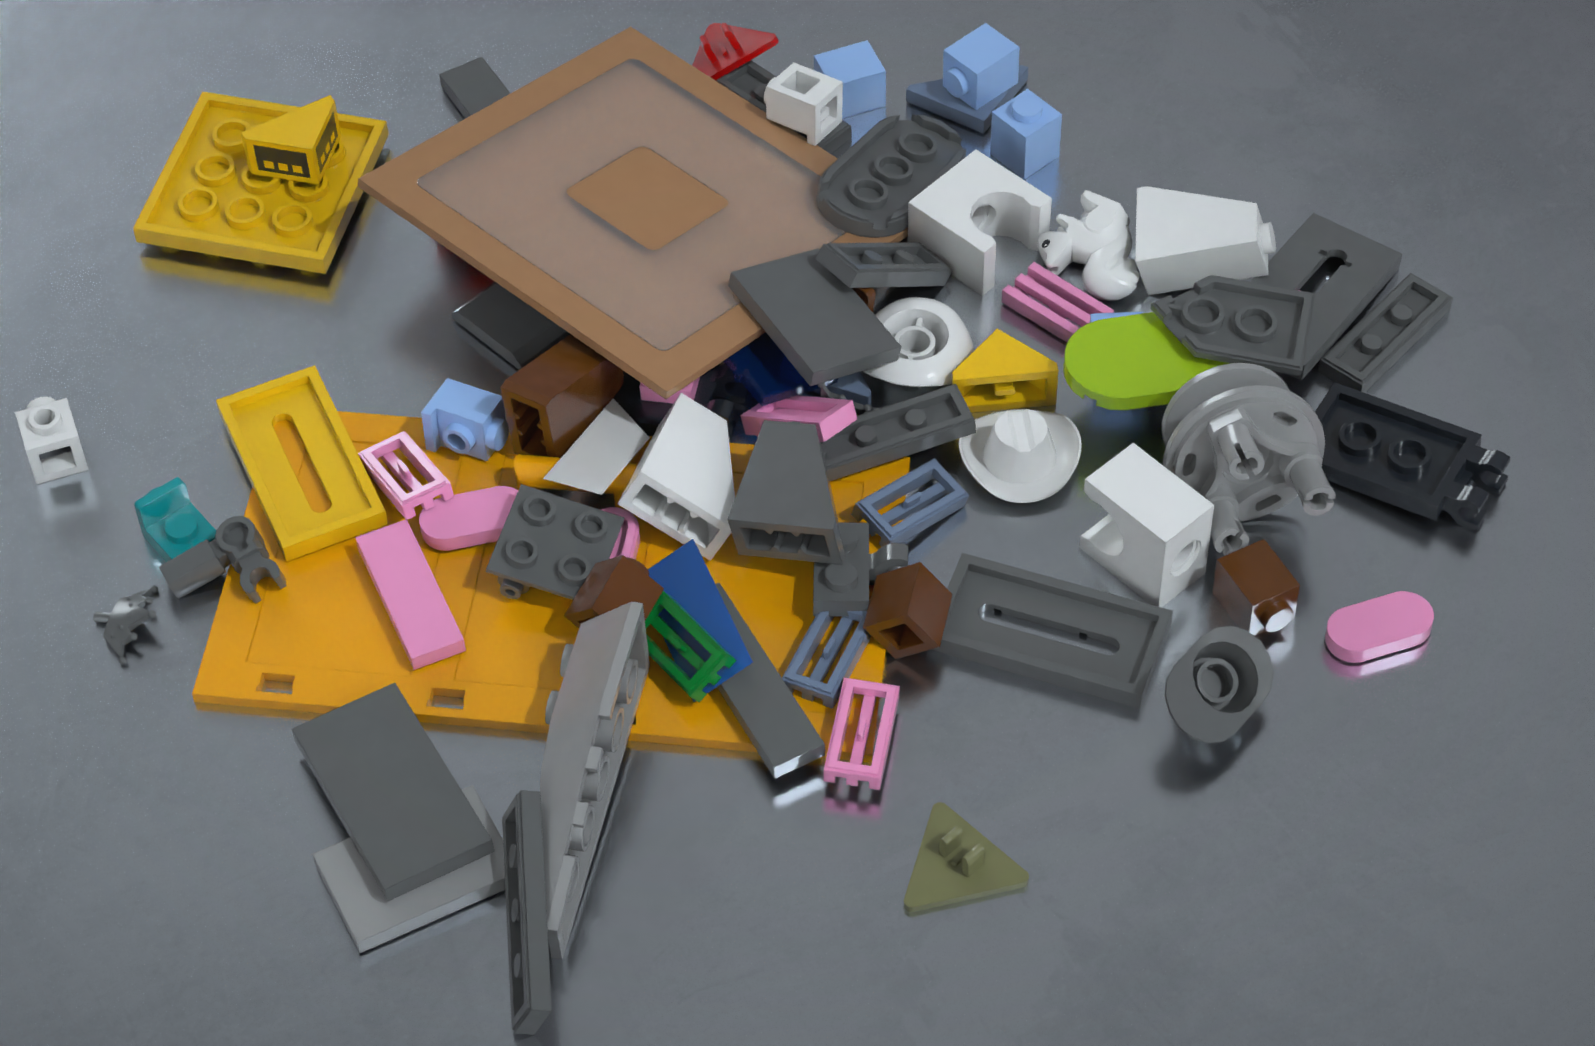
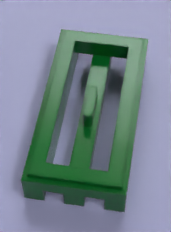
[645,591,737,703]

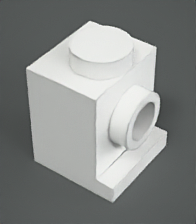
[764,62,843,146]
[15,397,89,484]

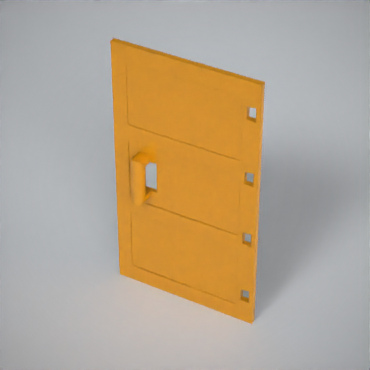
[192,411,910,763]

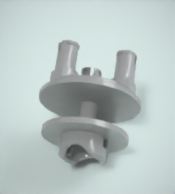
[1162,363,1336,555]

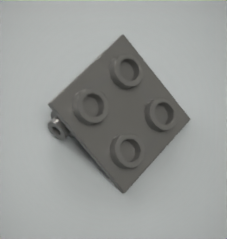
[486,484,624,600]

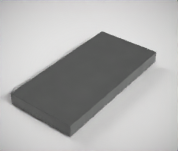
[291,683,495,901]

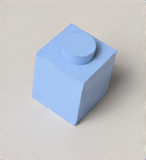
[943,23,1020,110]
[814,40,886,119]
[990,89,1062,180]

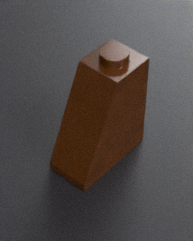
[500,334,625,458]

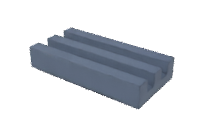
[851,458,969,547]
[782,611,871,709]

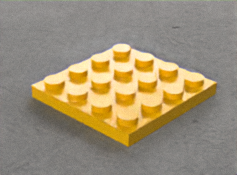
[133,91,389,274]

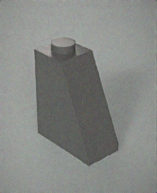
[727,420,846,565]

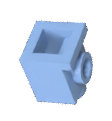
[421,378,509,461]

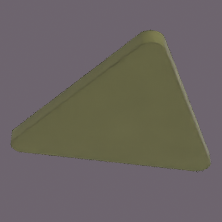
[904,802,1029,912]

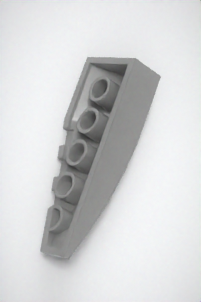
[539,602,650,960]

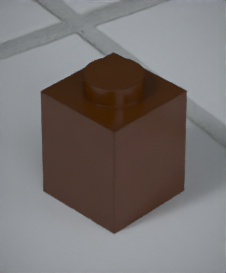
[1212,539,1300,636]
[564,555,664,628]
[863,562,953,659]

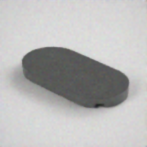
[816,115,966,237]

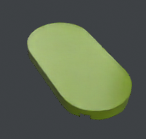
[1063,312,1230,410]

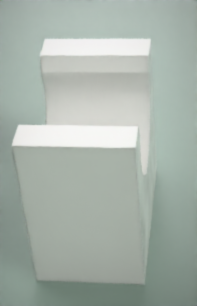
[908,149,1052,296]
[1079,443,1214,607]

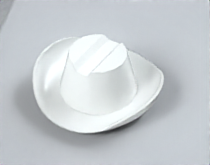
[863,297,974,388]
[959,409,1082,503]

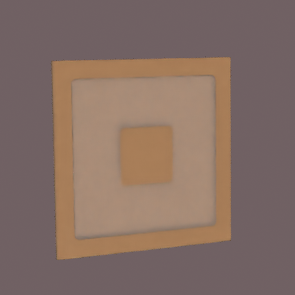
[357,26,908,400]

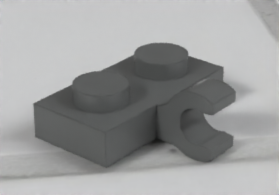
[813,522,908,617]

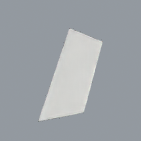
[543,399,650,495]

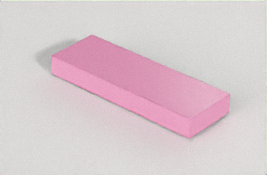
[355,519,466,670]

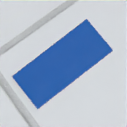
[648,539,753,702]

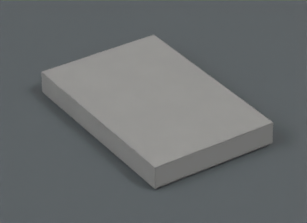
[313,785,505,953]

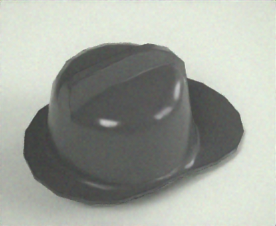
[1164,626,1274,744]

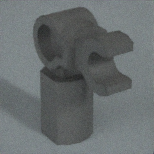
[159,516,286,603]

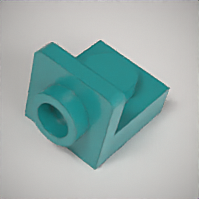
[134,477,216,562]

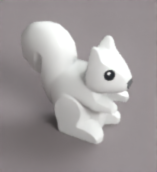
[1038,190,1140,301]

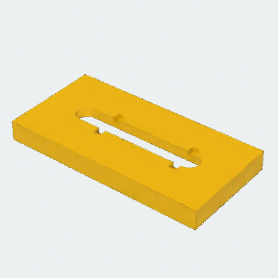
[216,365,388,562]

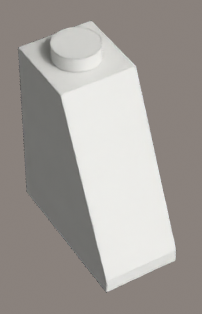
[1135,186,1276,295]
[618,393,735,561]

